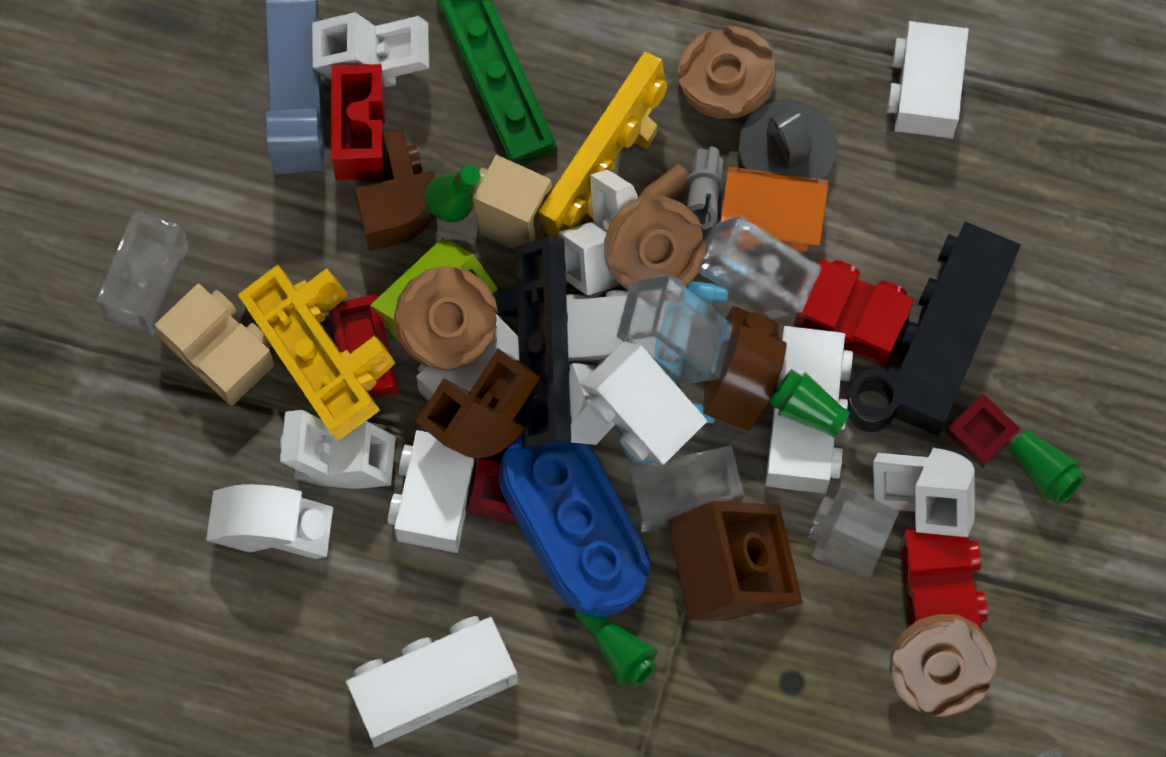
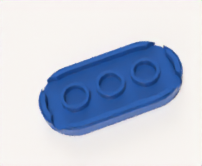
[498,434,650,617]

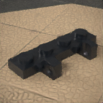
[492,236,572,450]

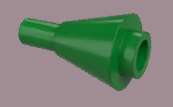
[425,165,481,222]
[575,610,657,686]

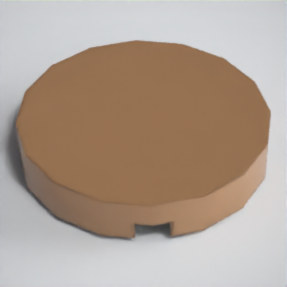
[678,26,776,119]
[604,195,705,299]
[394,266,497,370]
[889,614,997,717]

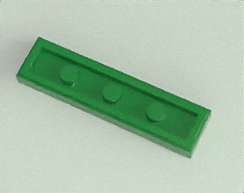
[437,0,557,166]

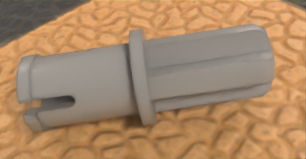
[685,146,725,229]

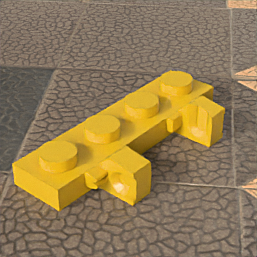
[538,51,668,238]
[238,265,396,441]

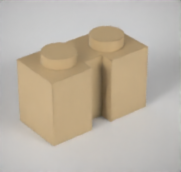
[473,155,552,250]
[154,283,275,407]

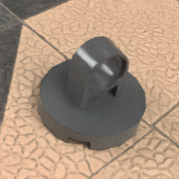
[738,99,838,180]

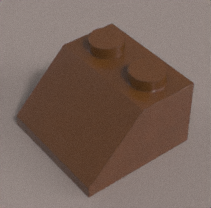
[667,501,803,621]

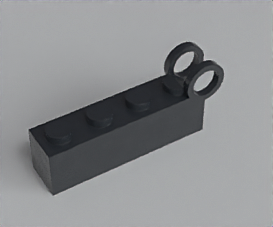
[847,221,1021,436]

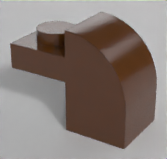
[355,129,435,251]
[703,305,787,431]
[416,348,540,458]

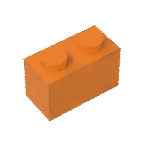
[719,167,828,252]

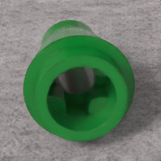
[769,368,850,438]
[1009,430,1086,505]

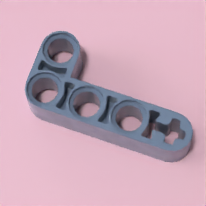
[266,0,325,175]

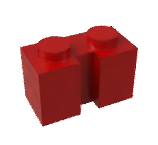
[331,64,386,180]
[793,258,915,367]
[900,529,988,628]

